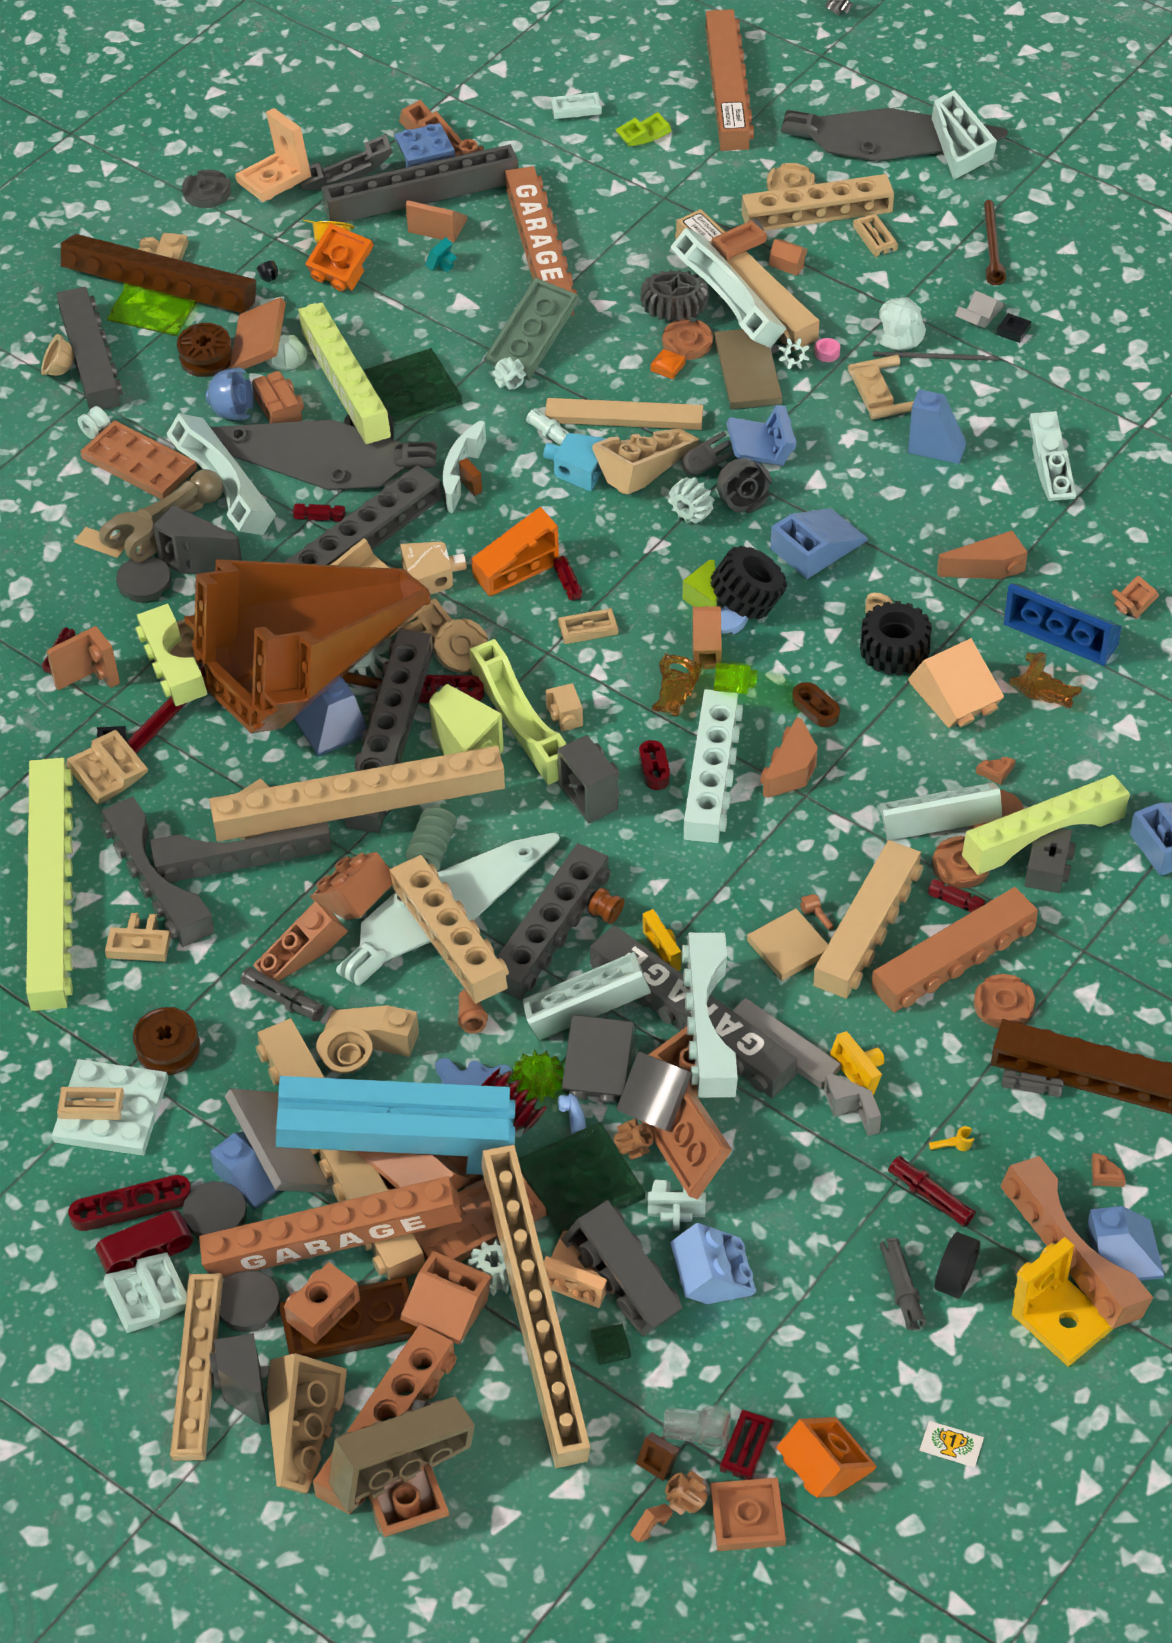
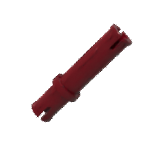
[888,1155,976,1228]

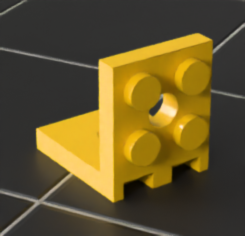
[1011,1237,1113,1367]

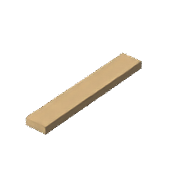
[545,398,703,430]
[170,1273,223,1461]

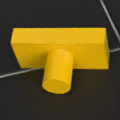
[829,1031,884,1095]

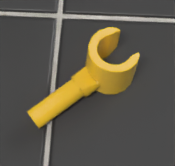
[929,1126,975,1151]

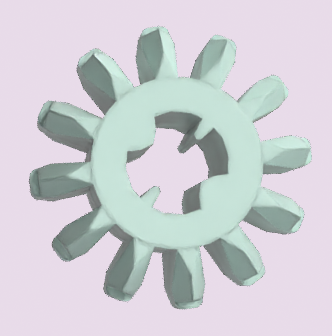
[668,477,715,524]
[467,1238,510,1296]

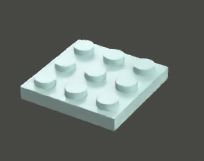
[52,1059,168,1156]

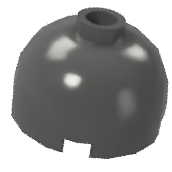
[717,458,772,513]

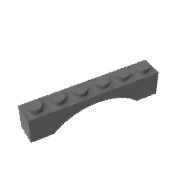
[100,796,214,947]
[150,822,332,883]

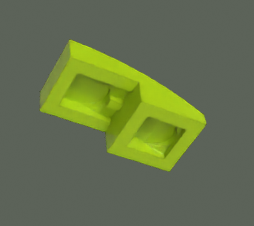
[615,112,672,146]

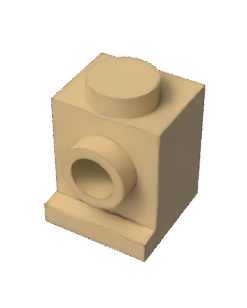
[546,683,583,731]

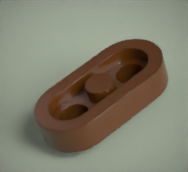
[792,682,840,727]

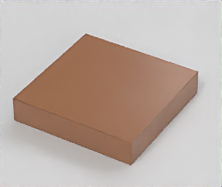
[710,1477,786,1551]

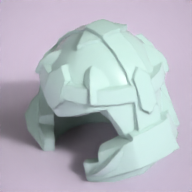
[876,297,926,351]

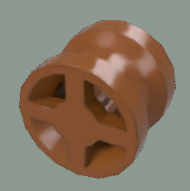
[588,887,625,924]

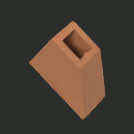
[692,606,722,669]

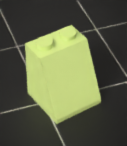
[429,684,504,755]

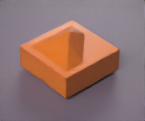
[650,349,686,379]

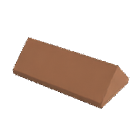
[355,1151,470,1191]

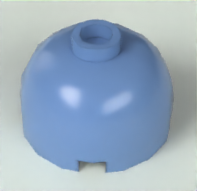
[206,367,253,421]

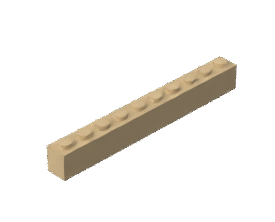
[209,746,505,842]
[255,1018,424,1280]
[481,1145,591,1468]

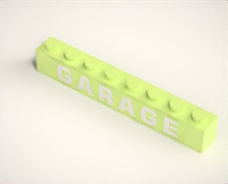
[298,302,391,444]

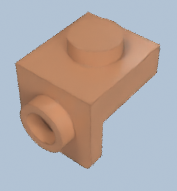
[1111,576,1159,619]

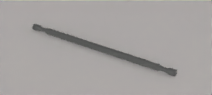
[873,351,998,361]

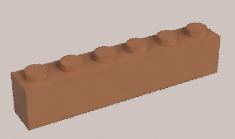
[871,887,1038,1013]

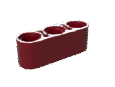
[95,1210,194,1274]

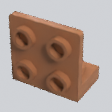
[47,626,120,690]

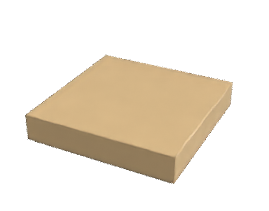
[747,908,828,981]

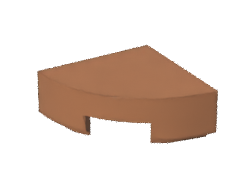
[976,757,1016,785]
[1091,1153,1126,1187]
[630,1503,673,1543]

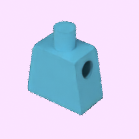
[543,433,607,491]

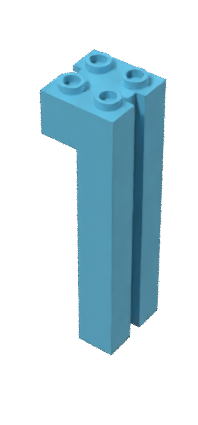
[276,1076,515,1175]

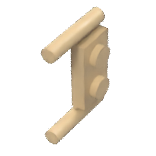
[848,355,914,420]

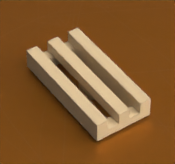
[853,213,898,257]
[558,608,618,644]
[57,1087,125,1120]

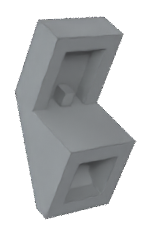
[955,290,1005,328]
[824,1073,881,1136]

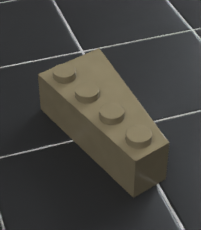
[329,1396,475,1513]

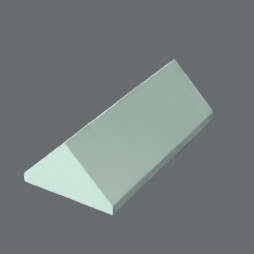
[879,782,1002,841]
[523,952,651,1040]

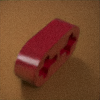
[639,740,670,790]

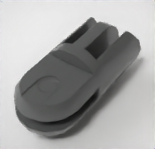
[681,431,734,476]

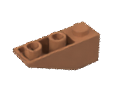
[253,901,348,981]

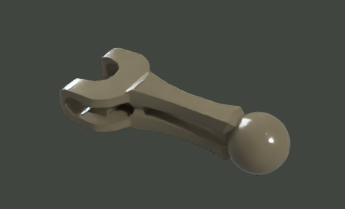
[100,469,223,562]

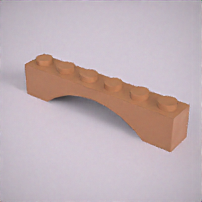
[1000,1156,1153,1329]

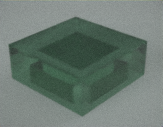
[591,1323,631,1365]

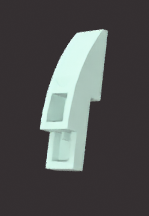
[1029,411,1076,501]

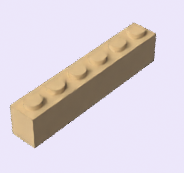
[813,840,923,999]

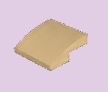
[66,730,148,805]

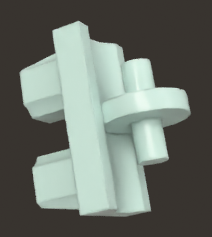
[648,1180,706,1231]

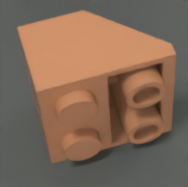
[310,852,392,920]
[400,1251,492,1345]

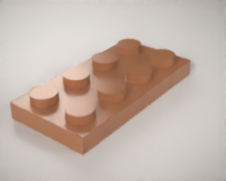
[80,420,197,500]
[413,1176,547,1262]

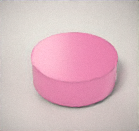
[814,338,841,362]

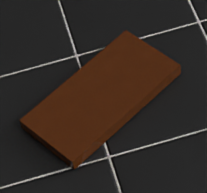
[279,1276,417,1359]

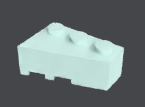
[932,90,997,180]

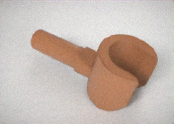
[800,894,834,931]

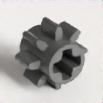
[825,0,853,15]

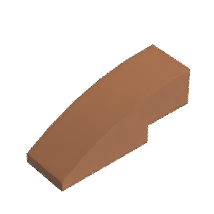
[399,100,462,150]

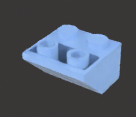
[670,1223,756,1304]

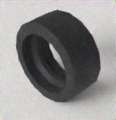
[934,1232,981,1299]

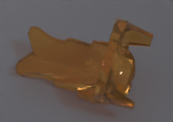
[1010,652,1082,708]
[652,653,705,716]

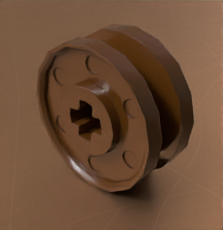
[177,323,233,377]
[133,1007,201,1075]

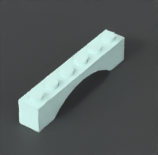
[671,228,786,348]
[167,413,276,535]
[682,933,738,1098]

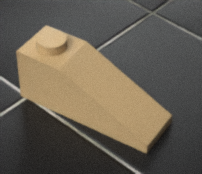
[323,1005,419,1057]

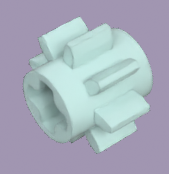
[779,338,810,369]
[492,357,526,390]

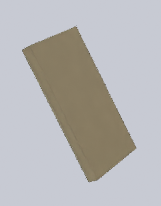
[714,329,782,409]

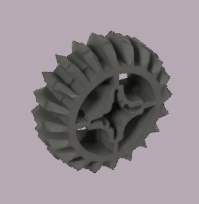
[640,269,709,322]

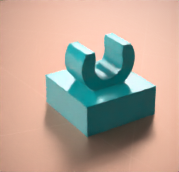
[425,237,457,272]

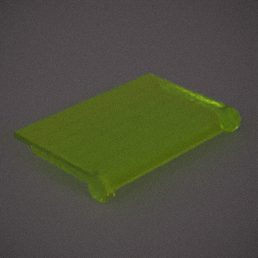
[107,283,197,336]

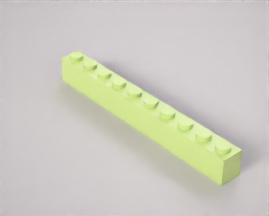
[26,758,73,1011]

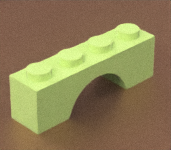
[135,603,208,706]

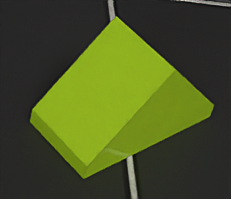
[682,560,717,607]

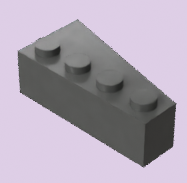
[561,1200,683,1337]

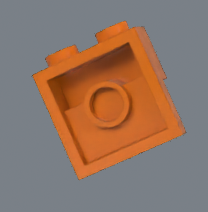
[305,223,374,292]

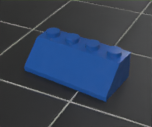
[1003,583,1122,666]

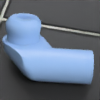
[558,1093,587,1140]

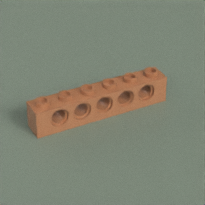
[313,1324,457,1515]

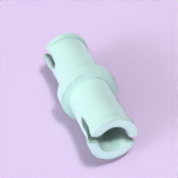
[526,408,569,445]

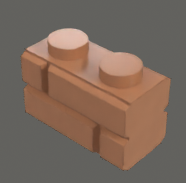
[252,371,304,423]

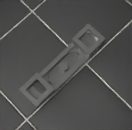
[300,134,393,190]

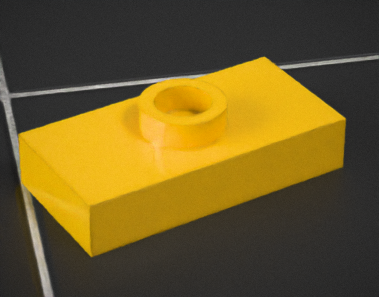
[643,909,681,971]

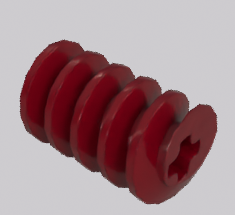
[481,1067,547,1135]

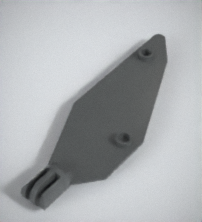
[781,108,1008,161]
[210,420,437,490]

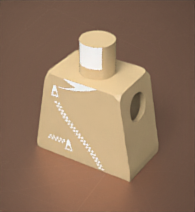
[400,542,466,595]

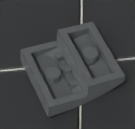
[616,1051,692,1132]

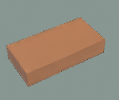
[711,220,767,260]

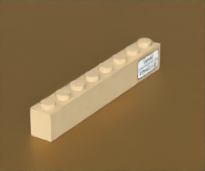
[675,209,820,351]

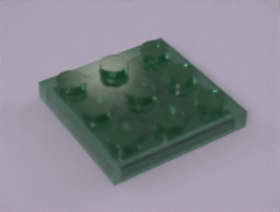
[363,348,462,427]
[518,1121,645,1236]

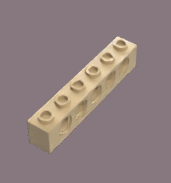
[742,174,894,231]
[390,855,509,1004]

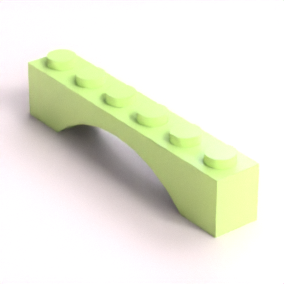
[470,639,566,785]
[962,775,1130,875]

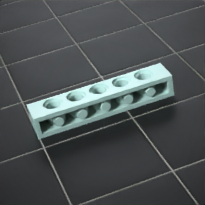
[684,689,743,843]

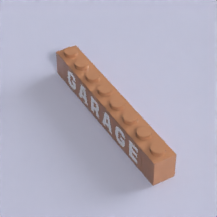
[505,166,577,316]
[199,1176,462,1279]

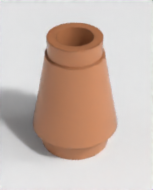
[458,989,488,1034]

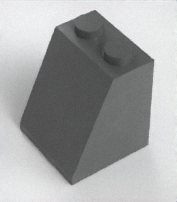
[562,1015,638,1104]

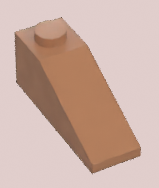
[937,531,1028,579]

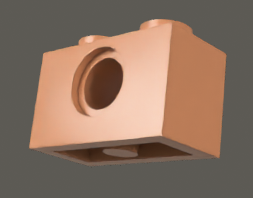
[284,1262,360,1344]

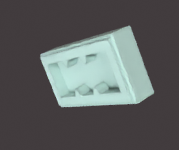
[551,92,602,119]

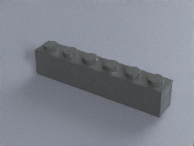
[56,286,123,411]

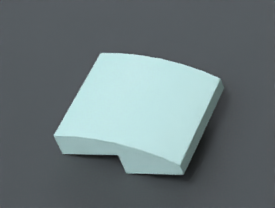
[103,1252,187,1333]

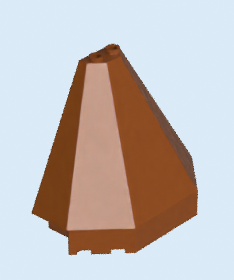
[184,559,431,734]

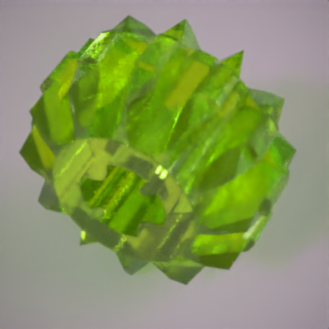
[512,1049,564,1103]

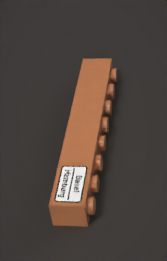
[705,9,754,151]

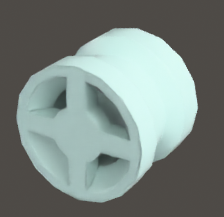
[77,406,111,439]

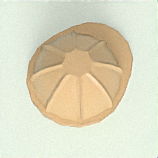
[41,334,74,376]
[316,1025,373,1074]

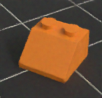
[776,1417,877,1498]

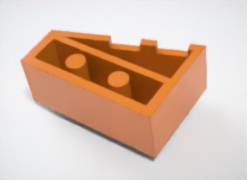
[471,506,559,597]

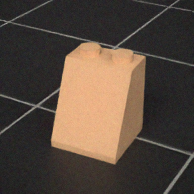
[908,638,1004,728]

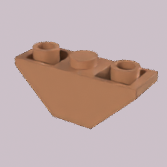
[760,717,818,798]

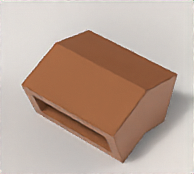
[769,239,808,276]

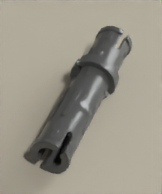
[240,966,325,1022]
[880,1238,927,1331]

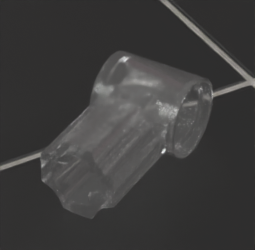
[663,1406,731,1450]

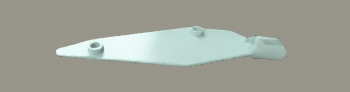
[336,833,560,986]

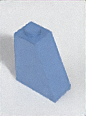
[908,389,966,464]

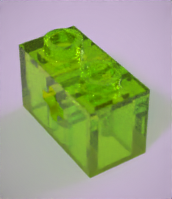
[714,660,758,694]

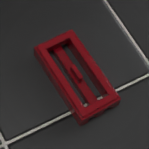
[720,1409,774,1480]

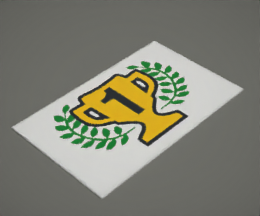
[919,1421,984,1468]

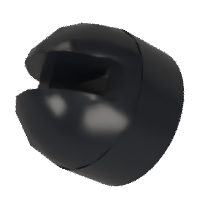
[256,260,278,282]

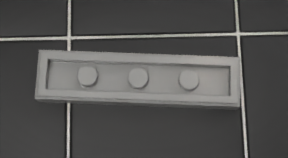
[732,998,841,1089]

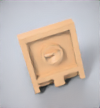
[235,108,312,202]

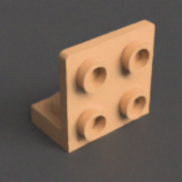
[544,1231,607,1308]

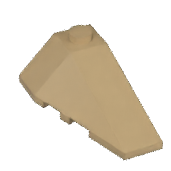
[592,428,700,495]
[267,1353,347,1494]

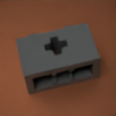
[1025,828,1076,893]

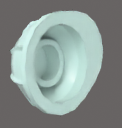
[265,333,307,371]

